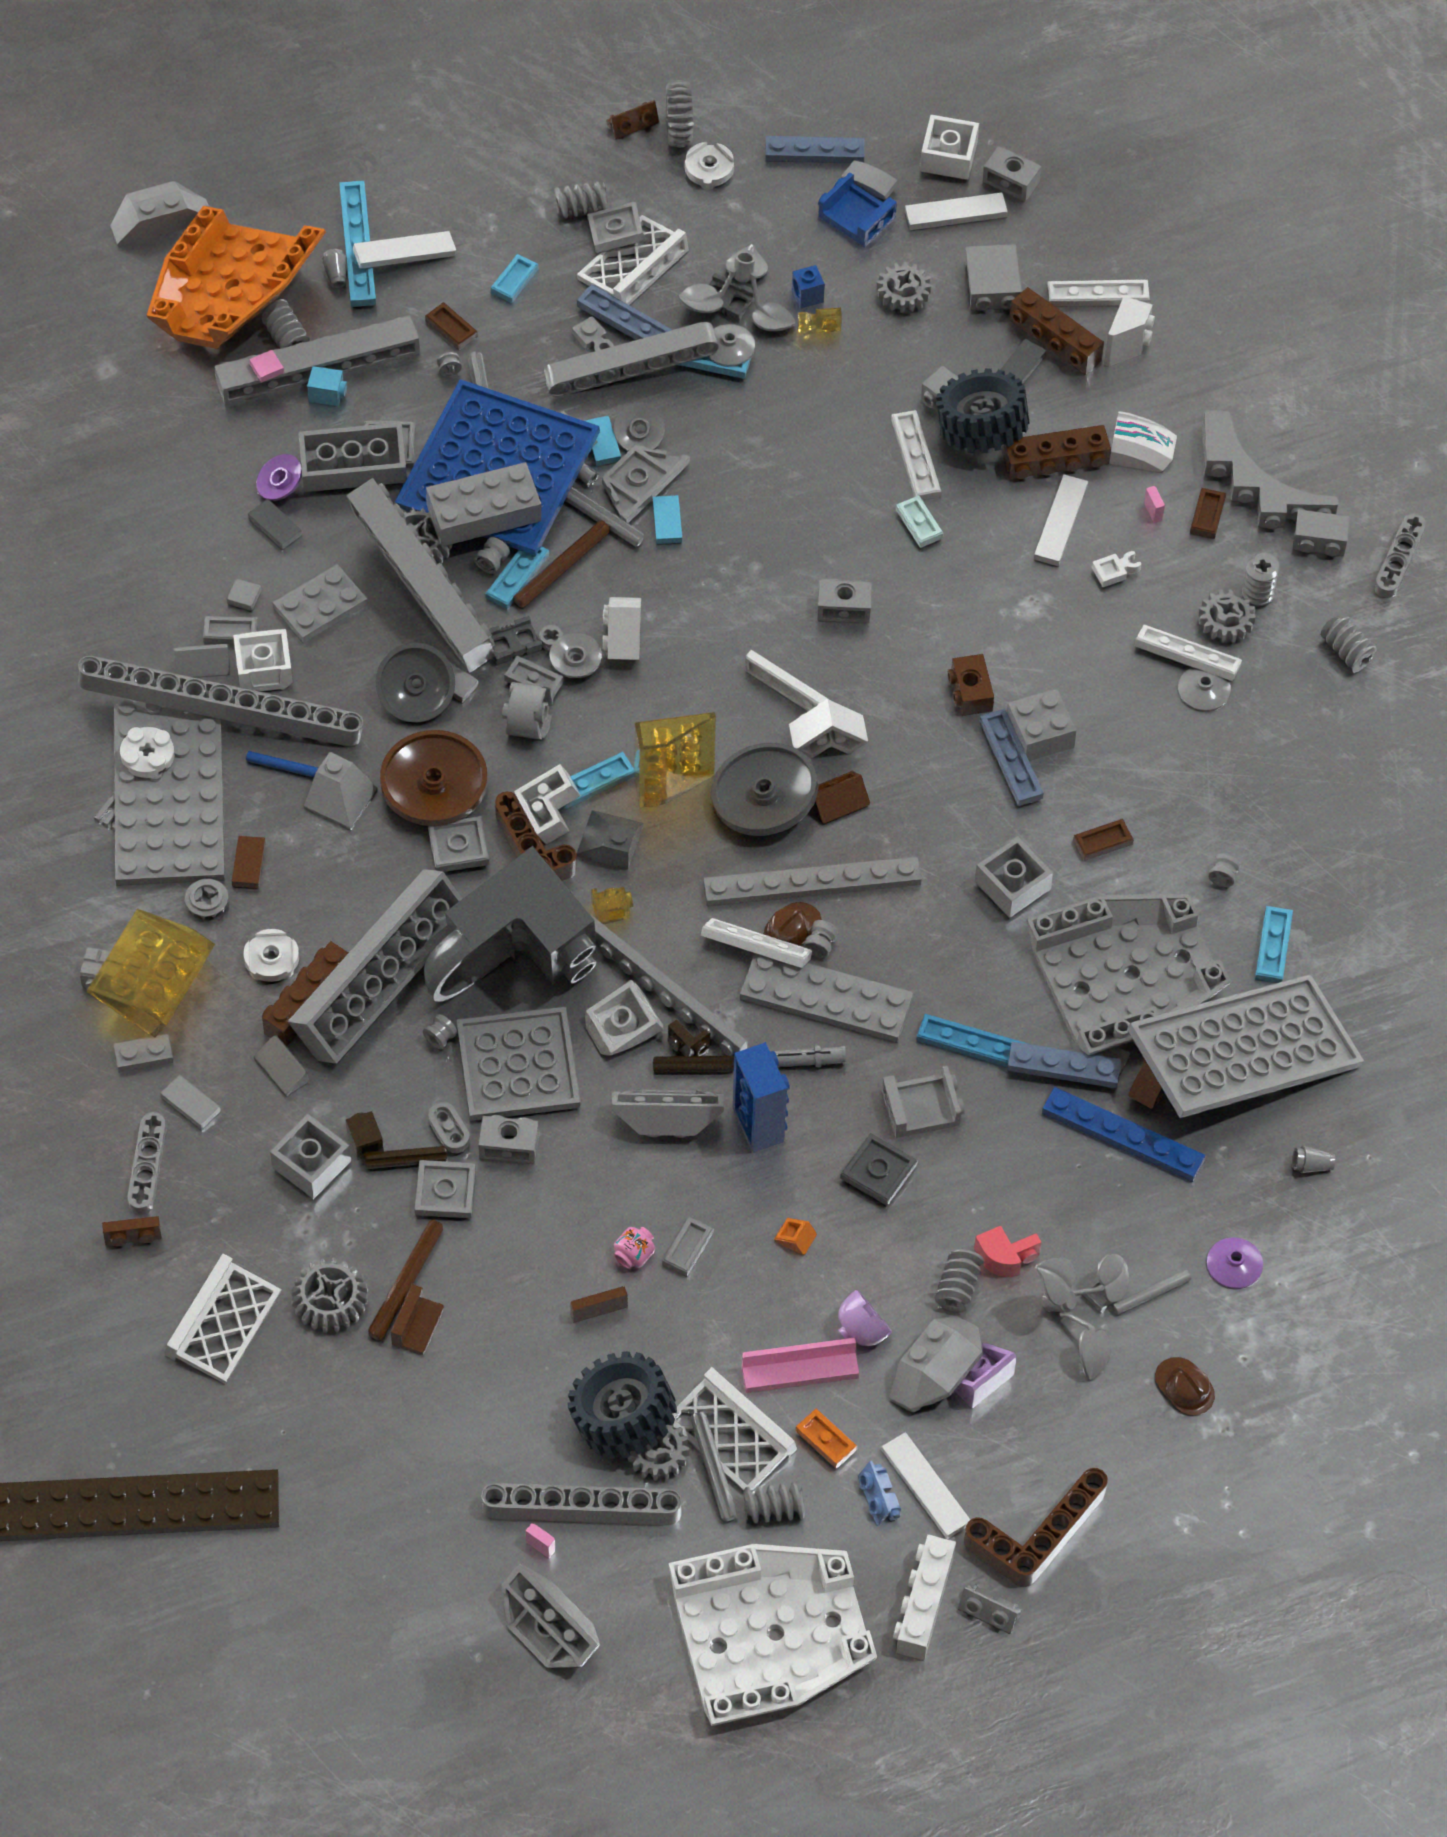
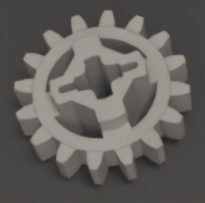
[877,262,931,313]
[1198,589,1256,642]
[628,1425,689,1481]

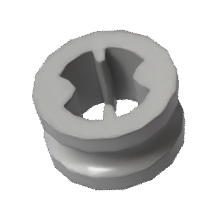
[437,352,462,376]
[539,625,563,652]

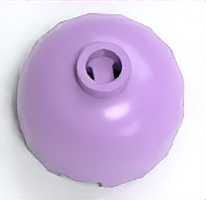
[838,1289,892,1346]

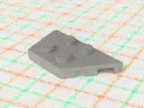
[602,445,690,523]

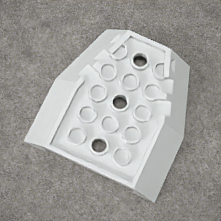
[669,1544,877,1726]

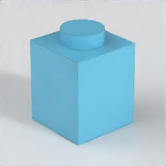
[307,366,347,406]

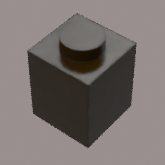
[346,1111,384,1160]

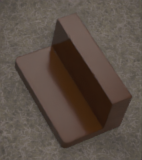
[815,771,870,823]
[391,1284,444,1355]

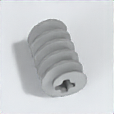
[555,181,608,218]
[261,299,310,349]
[1242,552,1280,606]
[1320,617,1377,673]
[935,1249,984,1312]
[744,1483,805,1523]

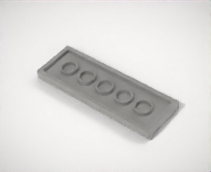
[740,953,913,1043]

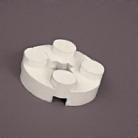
[685,142,734,190]
[120,727,175,778]
[244,929,299,982]

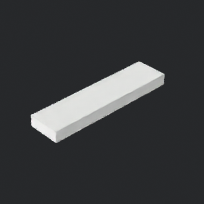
[905,192,1007,230]
[353,231,456,269]
[1047,280,1150,307]
[891,410,941,500]
[1034,475,1088,566]
[1134,625,1242,681]
[745,650,829,711]
[701,918,812,968]
[881,1432,970,1539]

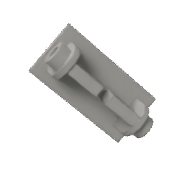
[958,1584,1022,1634]

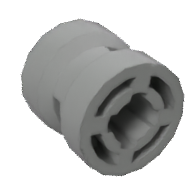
[474,537,510,574]
[803,920,838,958]

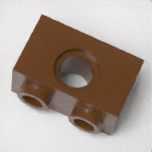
[947,654,994,716]

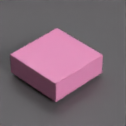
[249,350,284,383]
[1144,486,1165,523]
[526,1523,555,1558]

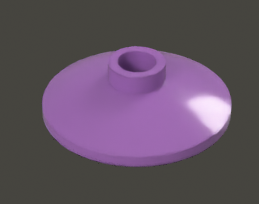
[256,454,302,501]
[1207,1237,1263,1289]

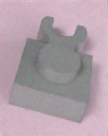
[572,316,614,352]

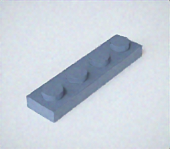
[765,136,864,163]
[577,284,672,340]
[980,709,1044,806]
[1007,1042,1121,1088]

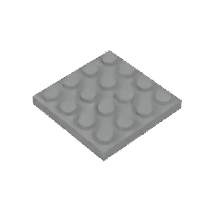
[457,1007,580,1121]

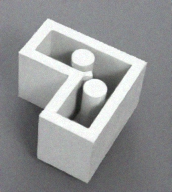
[603,597,641,660]
[789,699,868,758]
[514,764,581,845]

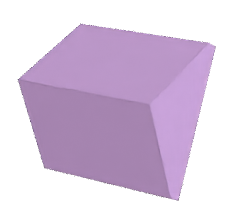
[954,1343,1017,1408]

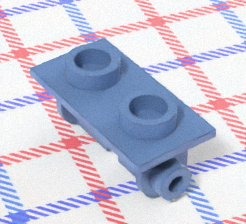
[858,1461,902,1526]

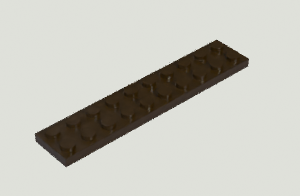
[0,1469,280,1541]

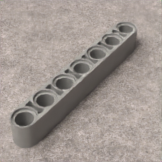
[544,322,719,397]
[481,1483,682,1525]

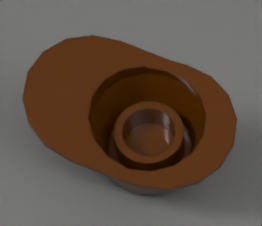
[763,902,822,946]
[1155,1357,1215,1416]

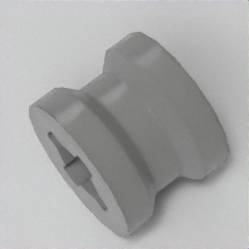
[1208,854,1241,887]
[423,1014,458,1049]

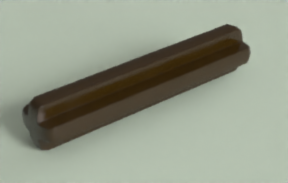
[653,1056,734,1073]
[365,1146,448,1169]

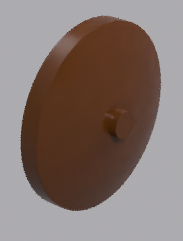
[380,730,488,826]

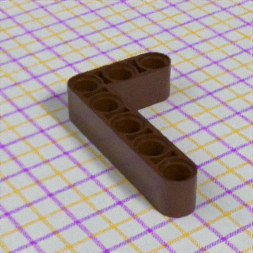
[964,1468,1108,1587]

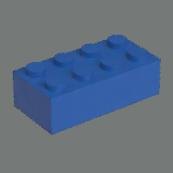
[732,1042,790,1153]

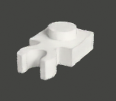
[1092,551,1141,587]

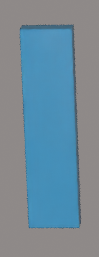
[916,1014,1028,1067]

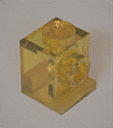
[591,887,634,925]

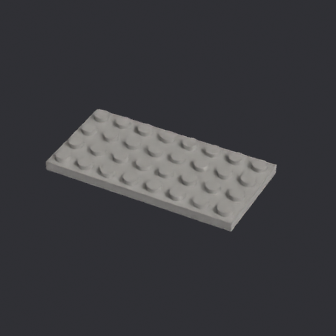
[114,695,225,885]
[1127,975,1364,1118]

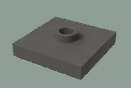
[840,1133,918,1206]

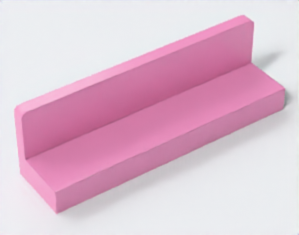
[742,1338,859,1393]

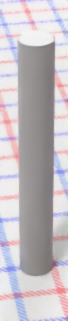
[1112,1270,1191,1315]

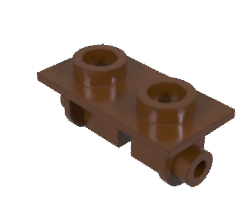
[606,100,660,139]

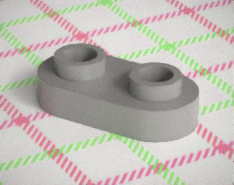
[428,1102,470,1153]

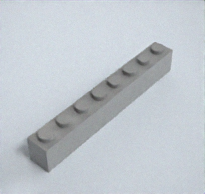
[215,315,420,405]

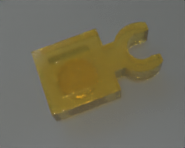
[798,307,842,333]

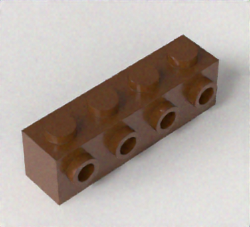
[1009,287,1104,375]
[1003,425,1111,479]
[262,941,349,1047]

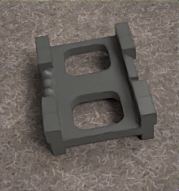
[709,273,754,322]
[489,616,543,665]

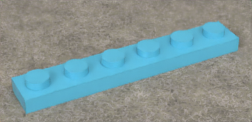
[339,181,376,307]

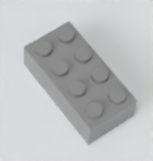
[299,422,407,492]
[426,462,541,547]

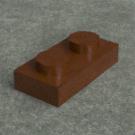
[102,1216,162,1246]

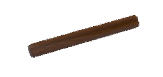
[514,520,610,608]
[368,1220,443,1340]

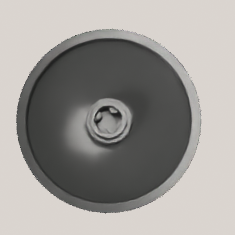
[711,743,818,836]

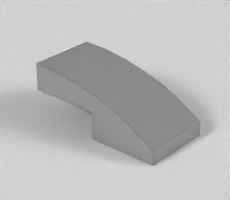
[841,160,899,200]

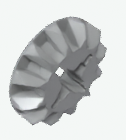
[185,879,228,919]

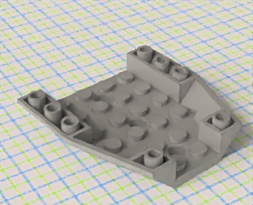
[1027,894,1231,1055]

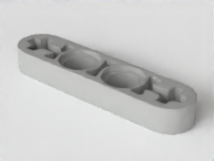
[1375,513,1426,598]
[128,1112,167,1214]

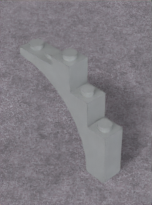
[1202,411,1338,529]

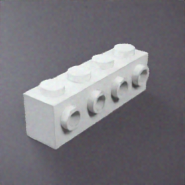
[893,1535,956,1661]

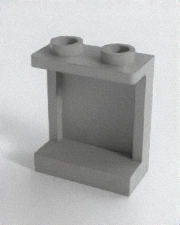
[964,244,1022,310]
[882,1066,965,1138]

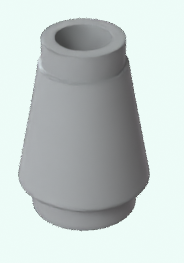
[322,249,346,288]
[1292,1146,1335,1173]

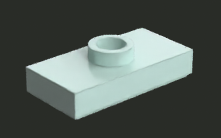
[896,496,943,548]

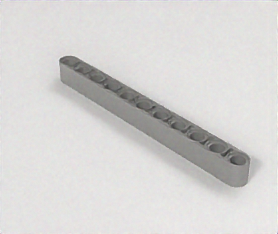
[77,656,363,746]

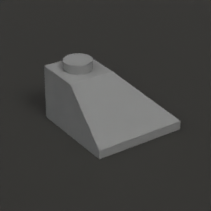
[304,752,378,831]

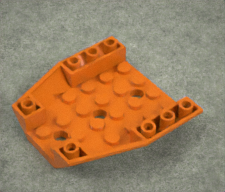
[146,206,326,349]

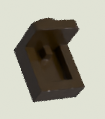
[667,1019,711,1056]

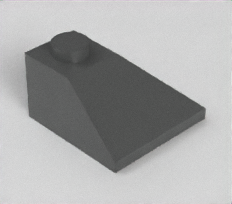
[577,810,644,869]

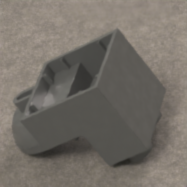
[424,846,597,1001]

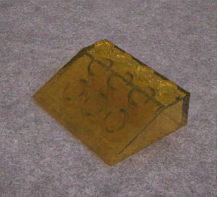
[634,712,716,808]
[86,908,215,1038]

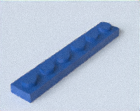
[1042,1087,1205,1182]

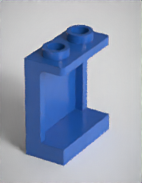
[818,172,897,247]

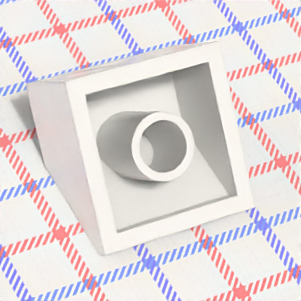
[1104,296,1155,366]

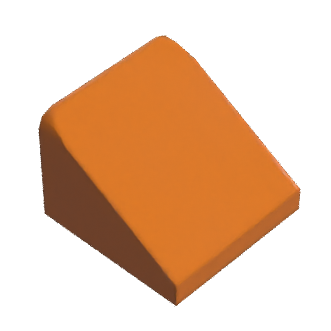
[774,1218,817,1255]

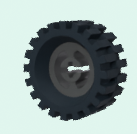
[936,368,1030,453]
[568,1351,677,1459]

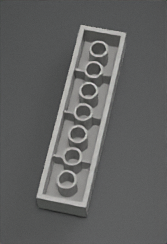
[347,478,495,673]
[288,869,463,1064]

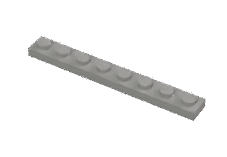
[704,857,922,906]
[589,913,747,1057]

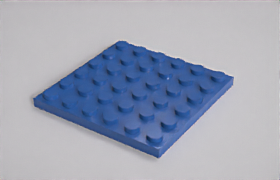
[395,379,600,556]

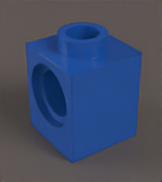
[792,265,825,309]

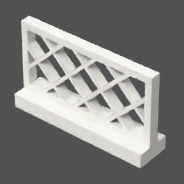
[577,215,689,305]
[165,1254,282,1384]
[673,1367,797,1492]

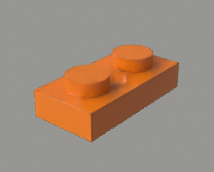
[796,1408,857,1469]

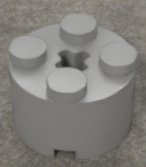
[502,682,553,739]

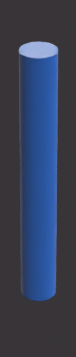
[246,751,318,777]

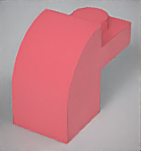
[974,1226,1041,1277]

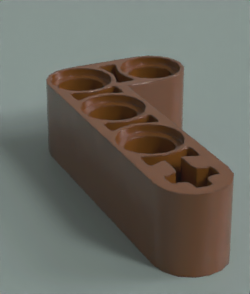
[495,791,577,881]

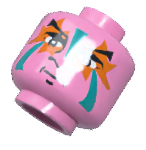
[613,1227,655,1269]

